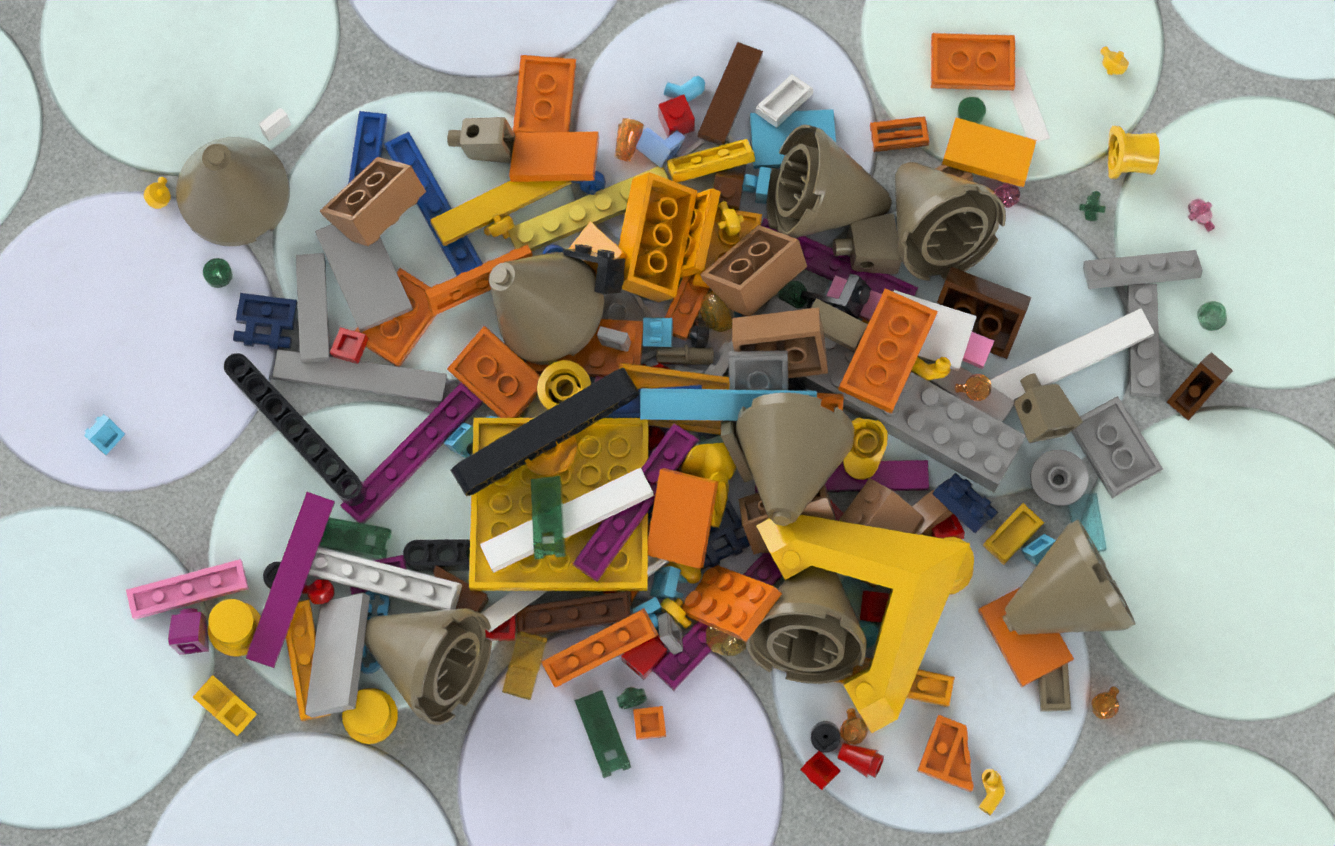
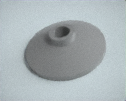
[1030,450,1089,506]

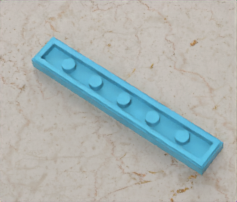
[640,388,817,421]

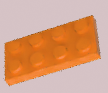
[838,288,938,414]
[526,319,643,377]
[681,565,782,642]

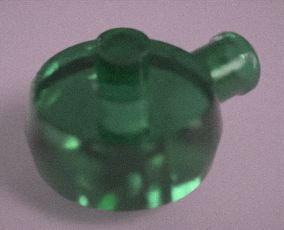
[1079,191,1106,222]

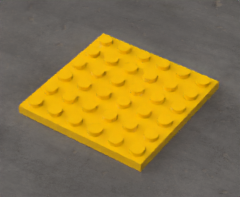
[469,418,648,591]

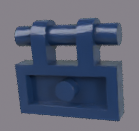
[233,293,298,350]
[932,473,998,533]
[701,500,750,570]

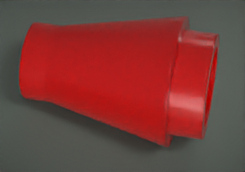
[837,743,884,778]

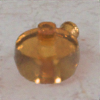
[955,374,992,401]
[1091,686,1119,719]
[840,708,868,745]

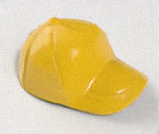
[843,417,888,480]
[681,443,737,480]

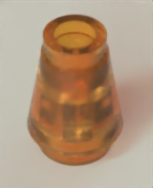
[614,118,644,162]

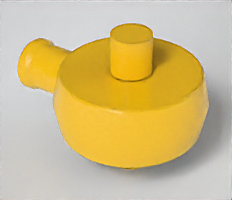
[1100,47,1129,75]
[144,177,171,209]
[717,201,744,236]
[484,214,515,239]
[660,598,692,629]

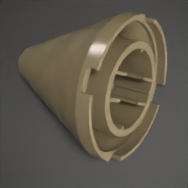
[766,124,892,238]
[176,137,290,246]
[895,162,1006,281]
[489,252,604,365]
[736,393,854,526]
[1002,520,1136,635]
[746,566,867,684]
[364,608,492,725]

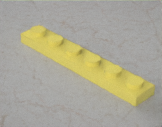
[508,166,668,251]

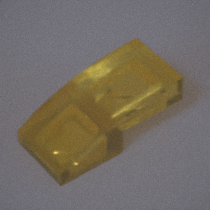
[502,631,548,700]

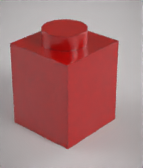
[658,94,695,138]
[621,635,667,680]

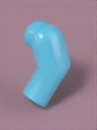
[664,76,705,102]

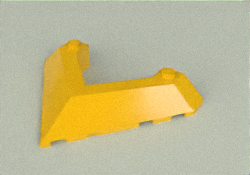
[756,515,970,733]

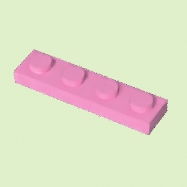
[126,559,249,620]

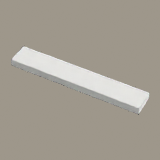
[986,308,1154,401]
[480,468,654,573]
[309,547,462,610]

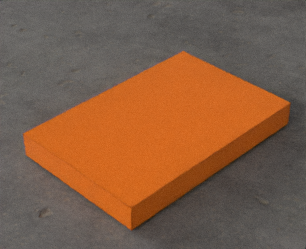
[931,33,1015,90]
[513,55,576,133]
[509,131,600,182]
[355,268,437,367]
[447,326,540,418]
[648,468,718,569]
[978,587,1074,688]

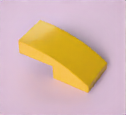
[193,675,257,736]

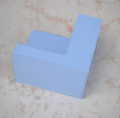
[635,128,685,168]

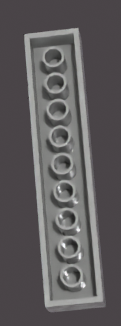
[762,296,1026,492]

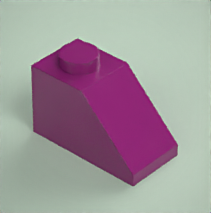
[168,608,209,655]

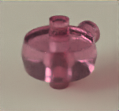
[993,183,1021,208]
[1188,198,1215,232]

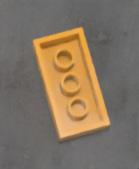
[619,172,697,303]

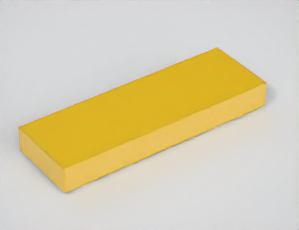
[666,139,755,183]

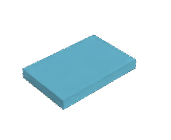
[750,109,836,169]

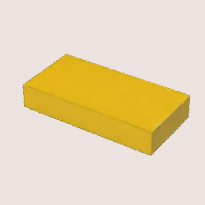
[983,503,1045,565]

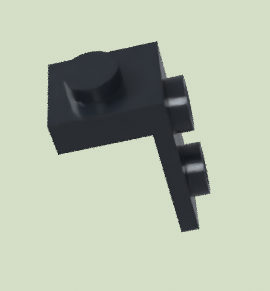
[563,244,626,294]
[800,274,871,319]

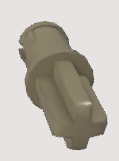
[656,344,714,367]

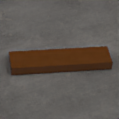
[697,42,763,146]
[516,591,633,638]

